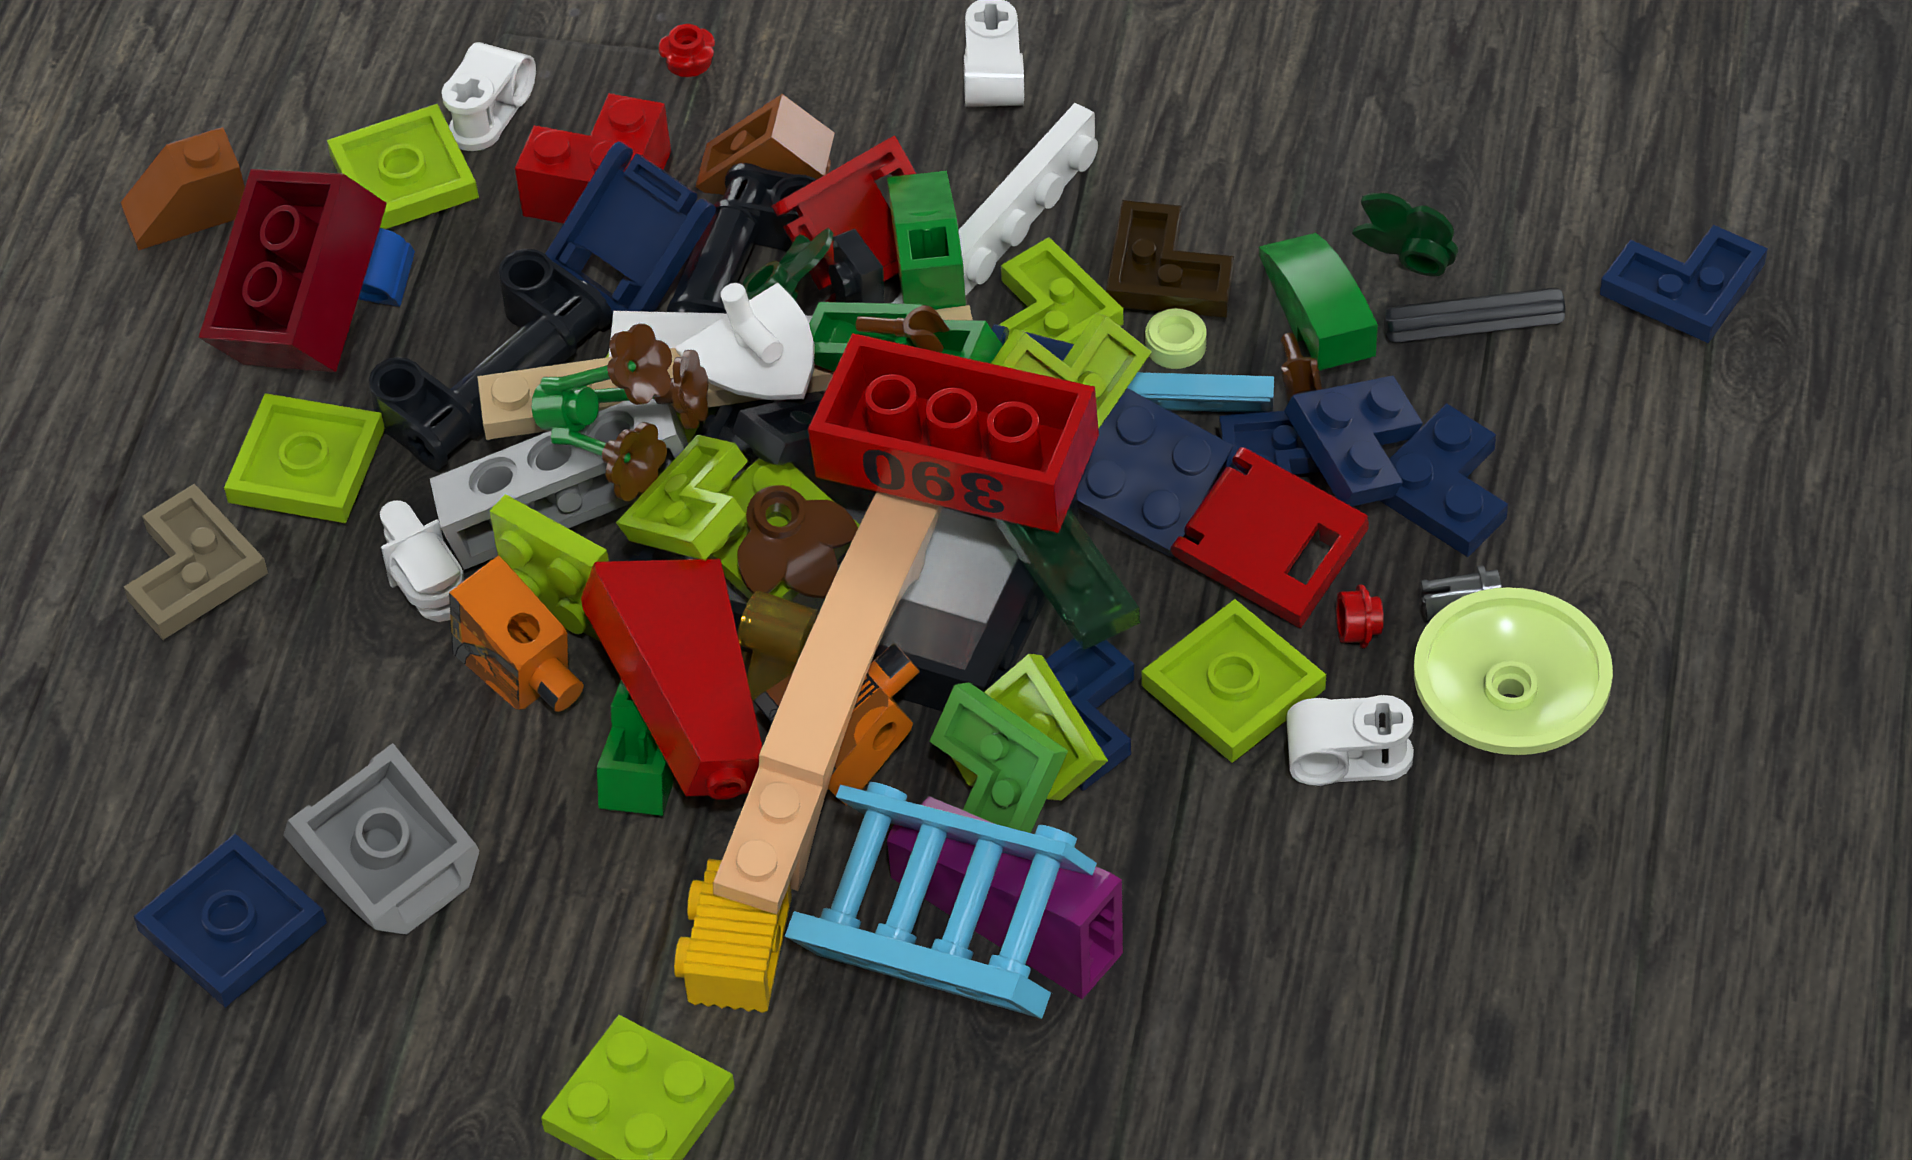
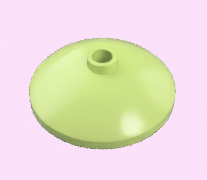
[1414,587,1613,755]

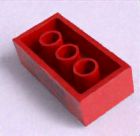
[808,333,1099,533]

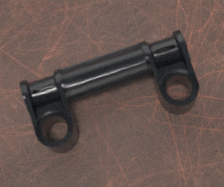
[667,163,816,314]
[369,249,613,471]

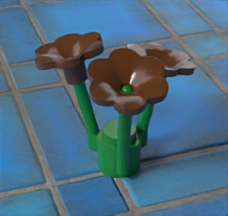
[531,323,708,501]

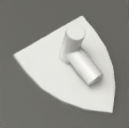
[675,283,815,400]

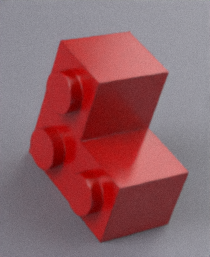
[515,93,671,224]

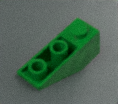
[887,171,966,310]

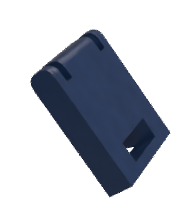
[545,142,716,314]

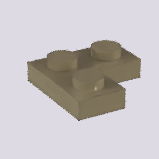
[124,484,268,640]

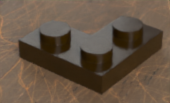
[1106,200,1234,318]

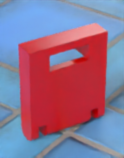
[771,135,916,302]
[1170,447,1369,629]

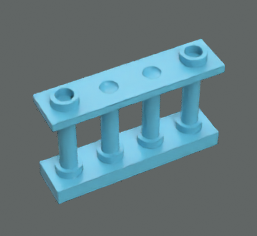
[785,782,1097,1019]

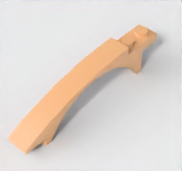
[713,491,943,914]

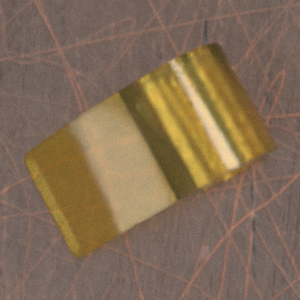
[738,591,820,701]

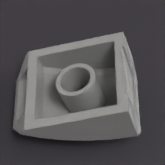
[283,743,480,935]

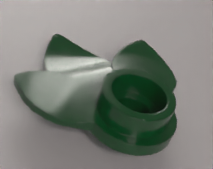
[1352,192,1458,276]
[742,228,833,300]

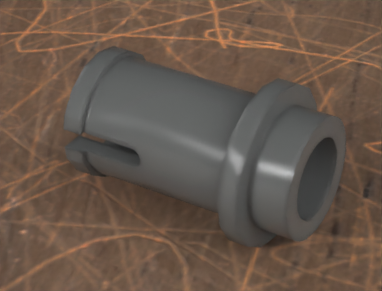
[1420,565,1502,621]

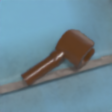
[856,305,950,353]
[1281,333,1322,401]

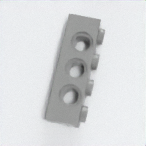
[430,399,688,570]

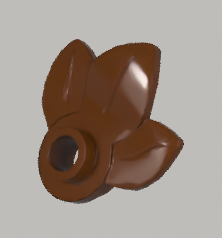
[737,485,858,599]

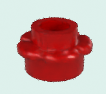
[658,24,715,77]
[1336,584,1383,648]

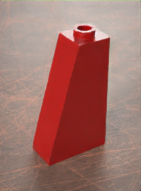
[581,559,762,799]

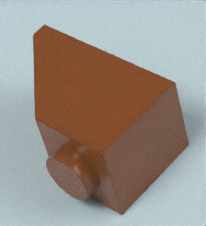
[695,94,835,195]
[121,127,245,251]

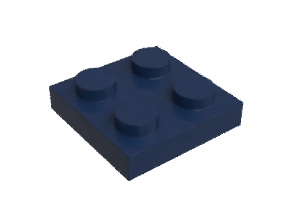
[1075,388,1234,558]
[133,834,327,1008]

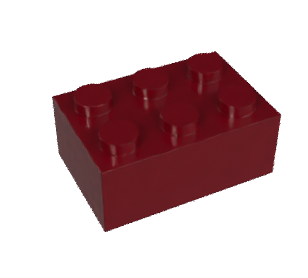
[198,169,387,372]

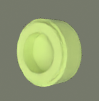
[1145,308,1207,369]

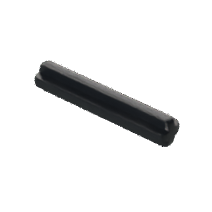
[1384,287,1566,343]

